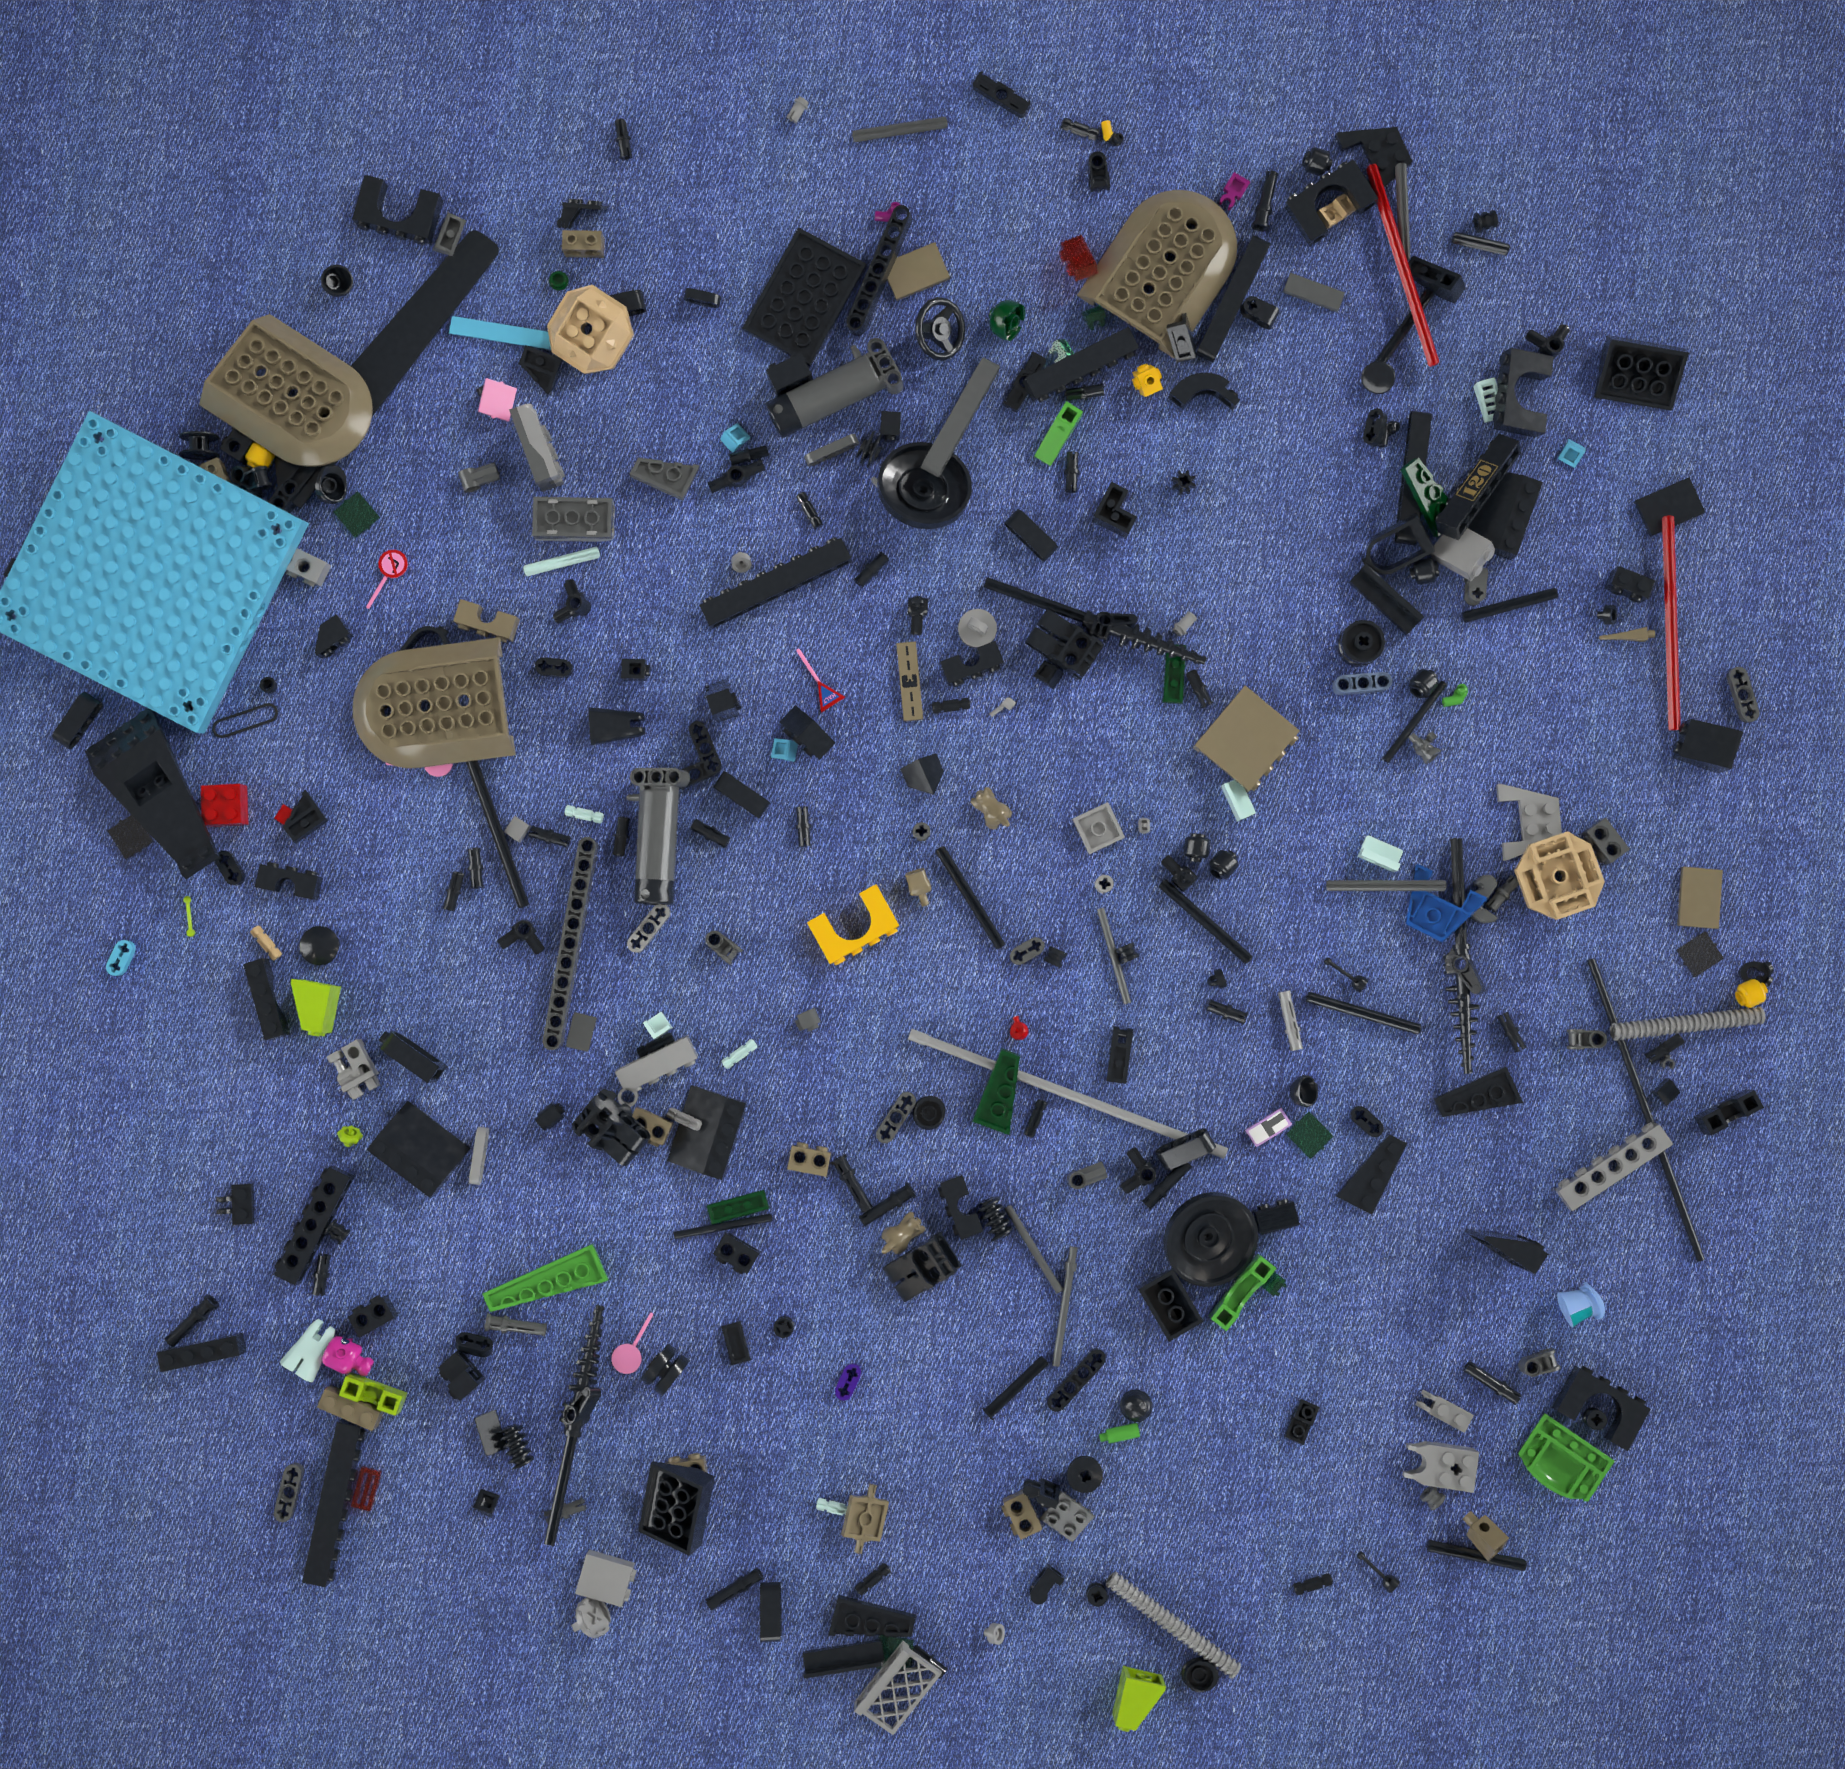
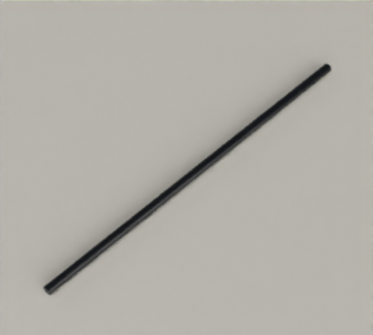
[1587,958,1705,1262]

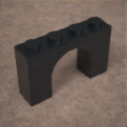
[1285,159,1379,247]
[352,174,444,245]
[1493,348,1554,438]
[1552,1366,1651,1451]

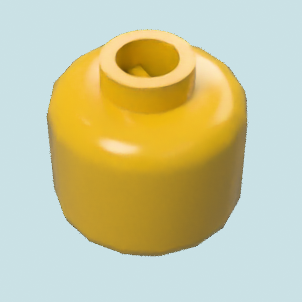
[245,442,275,468]
[1735,979,1768,1008]

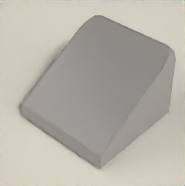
[504,816,531,843]

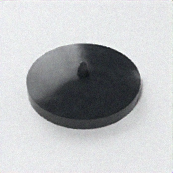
[877,442,972,529]
[1163,1192,1258,1287]

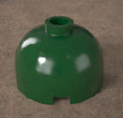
[989,300,1025,341]

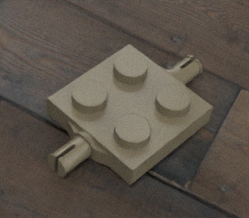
[841,1483,889,1554]

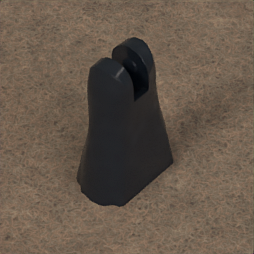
[589,707,645,746]

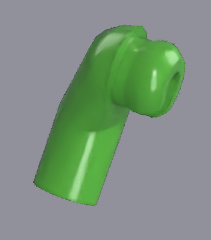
[1442,684,1468,707]

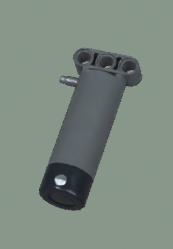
[765,338,904,438]
[626,768,690,905]

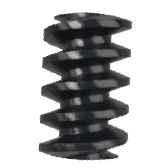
[976,1196,1013,1242]
[497,1424,534,1470]

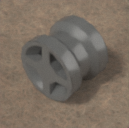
[1420,1486,1446,1511]

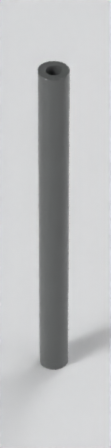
[1097,908,1132,1005]
[1004,1204,1063,1294]

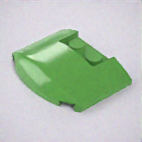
[1518,1413,1615,1501]

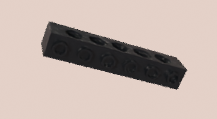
[274,1165,355,1286]

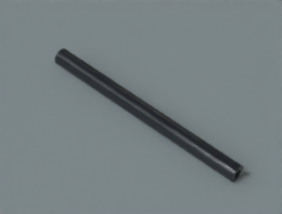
[1382,681,1447,763]
[673,1213,773,1240]

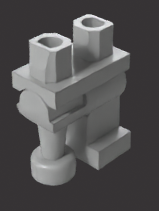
[326,1039,380,1100]

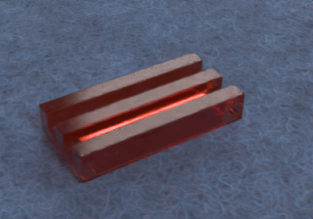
[351,1466,382,1512]

